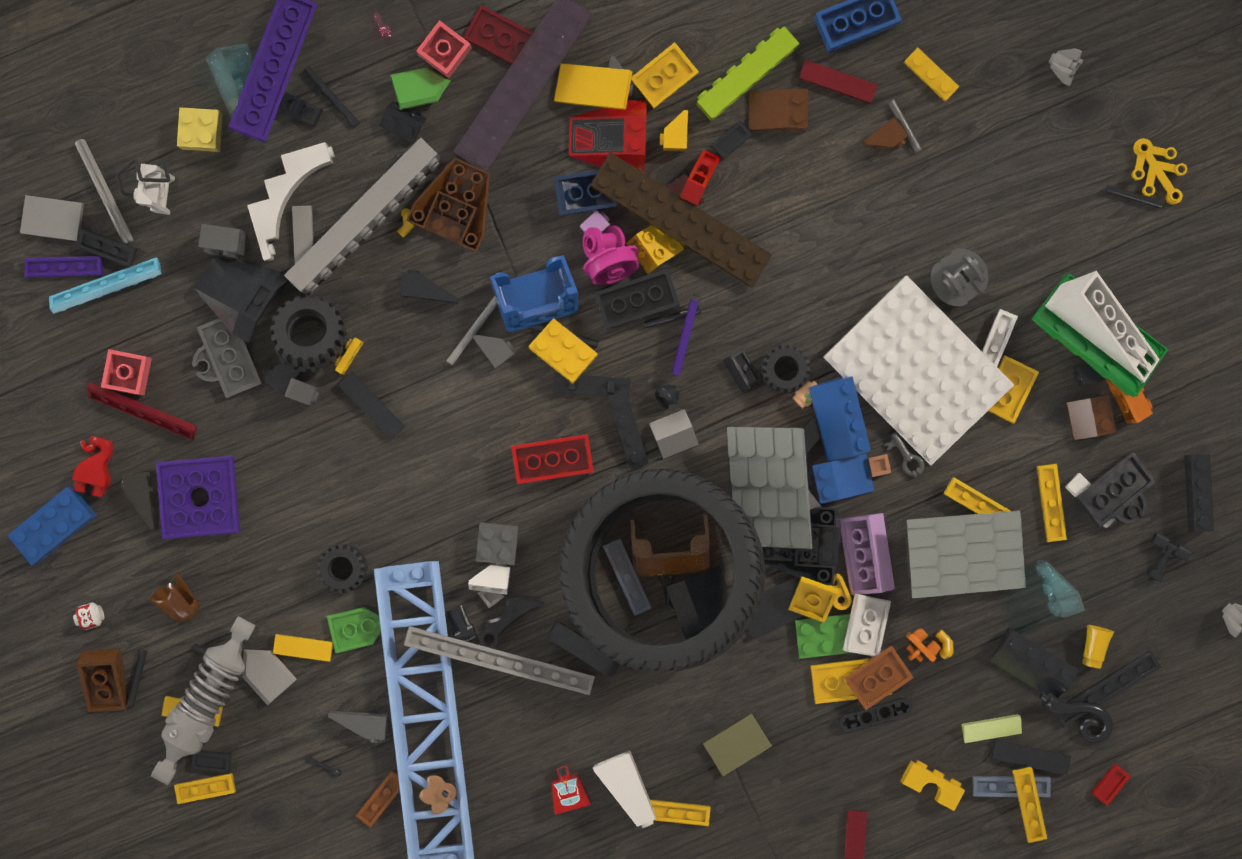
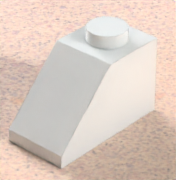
[469,563,510,595]

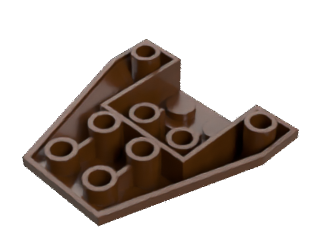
[406,158,490,252]

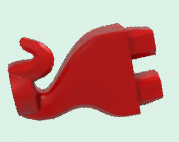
[72,436,114,497]

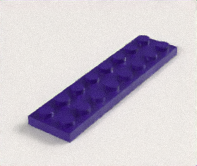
[228,0,317,143]

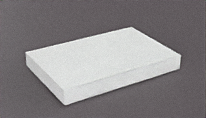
[843,594,891,656]

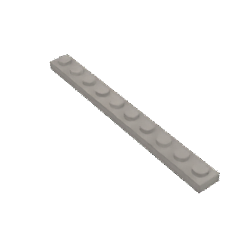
[404,626,595,695]

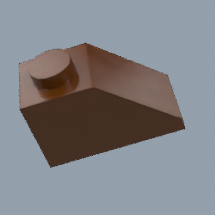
[862,117,908,150]

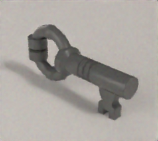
[884,432,924,478]

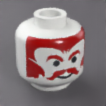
[73,602,104,630]

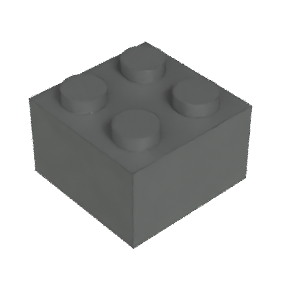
[198,224,247,259]
[476,522,519,565]

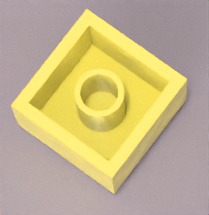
[177,108,223,152]

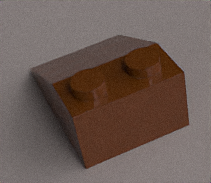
[748,89,808,132]
[76,649,127,712]

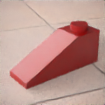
[680,149,721,205]

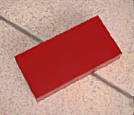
[1091,763,1131,806]

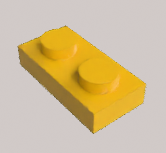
[335,337,364,375]

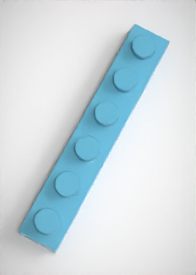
[49,257,161,314]

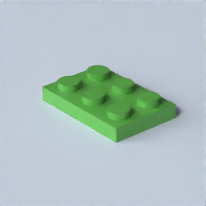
[795,614,853,659]

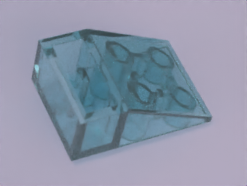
[1036,560,1085,618]

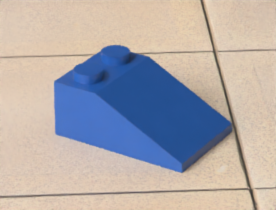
[810,454,875,504]

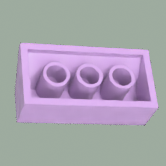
[839,513,895,595]

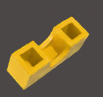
[900,760,965,811]

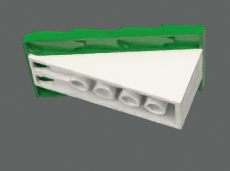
[1032,271,1168,397]

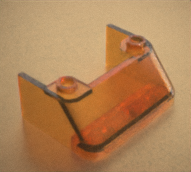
[630,514,710,576]

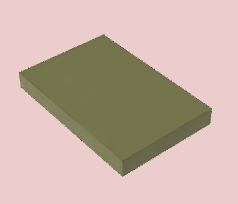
[703,713,772,776]

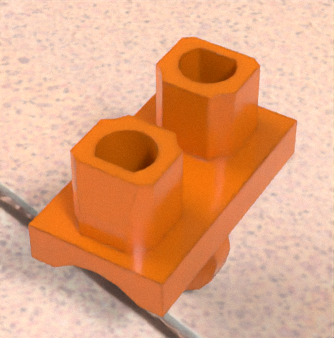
[906,628,941,662]

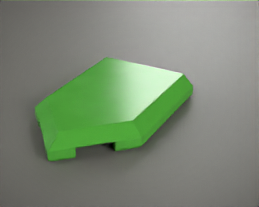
[390,68,451,110]
[327,607,381,653]

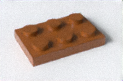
[843,645,914,710]

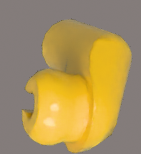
[397,208,415,238]

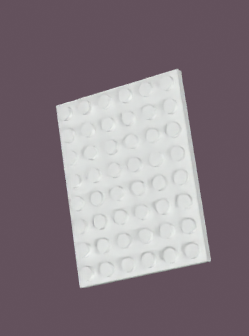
[823,276,1014,465]

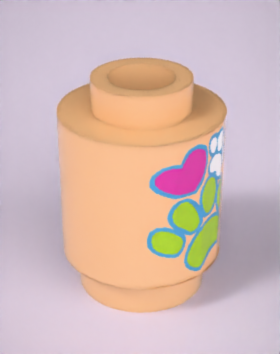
[793,381,817,409]

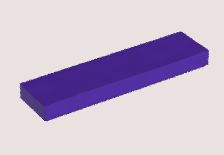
[24,256,103,278]
[672,299,699,376]

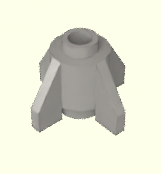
[1049,48,1083,86]
[1222,603,1242,638]

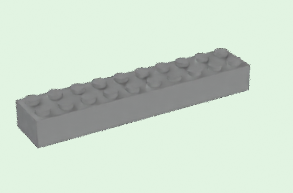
[284,138,441,295]

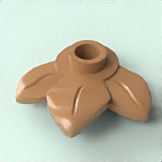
[419,775,456,814]

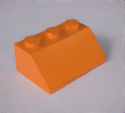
[1105,378,1153,424]

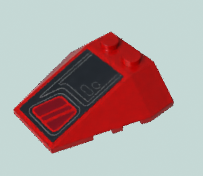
[569,100,646,174]

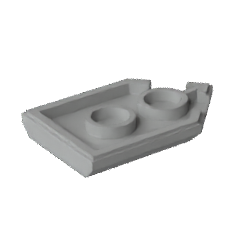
[242,650,297,705]

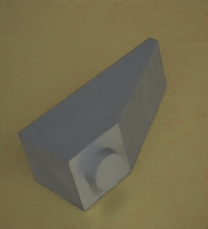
[328,711,388,743]

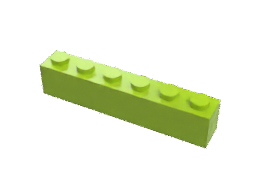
[696,26,799,122]

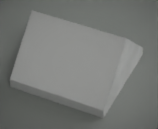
[649,409,699,459]

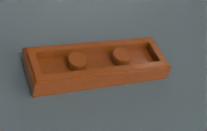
[356,770,400,828]

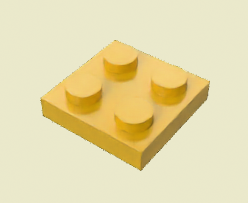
[788,577,838,623]

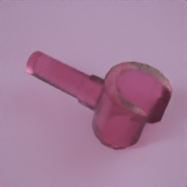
[373,12,391,37]

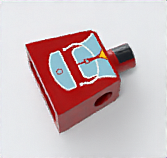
[552,765,591,815]

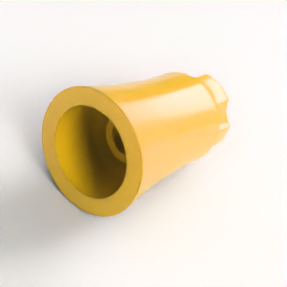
[1082,625,1114,668]

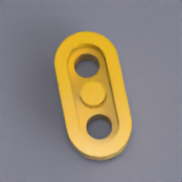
[827,574,851,610]

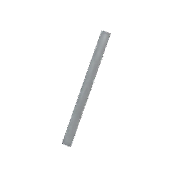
[446,296,498,365]

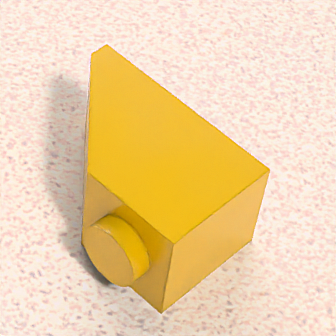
[660,110,688,152]

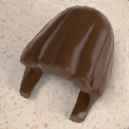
[149,572,199,622]

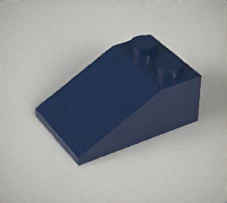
[554,170,617,215]

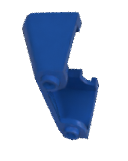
[490,255,579,332]

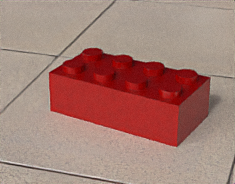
[511,434,594,484]

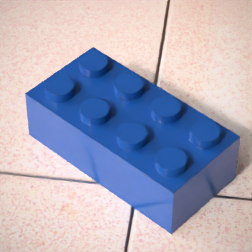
[814,0,902,53]
[7,486,97,566]

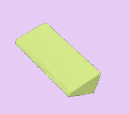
[961,714,1022,743]

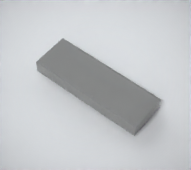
[292,206,314,264]

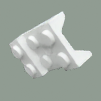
[134,164,175,215]

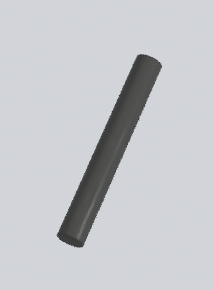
[888,100,922,153]

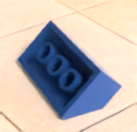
[809,376,871,461]

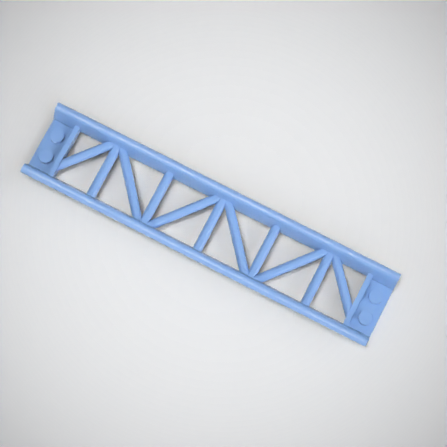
[374,561,474,859]

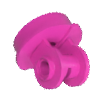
[583,226,639,286]

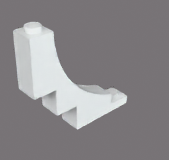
[247,142,335,262]

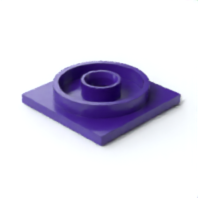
[156,456,240,539]

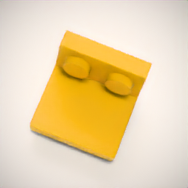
[626,225,684,274]

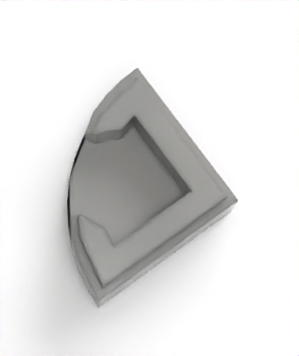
[478,591,504,608]

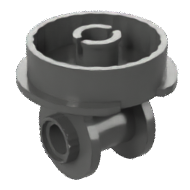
[930,248,988,306]

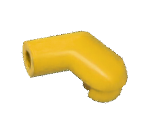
[935,629,953,659]

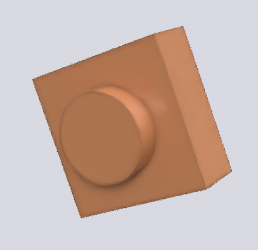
[868,454,891,477]

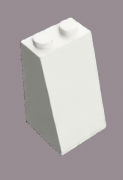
[593,751,656,828]

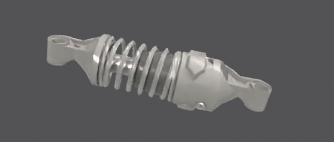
[151,616,256,785]

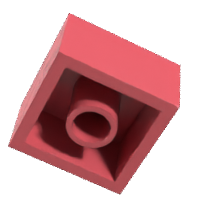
[416,20,472,78]
[101,349,152,395]

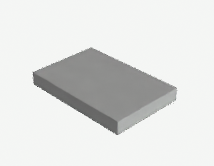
[20,195,84,241]

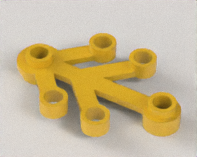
[1132,138,1187,205]

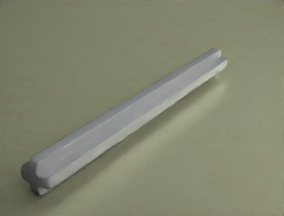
[75,139,133,244]

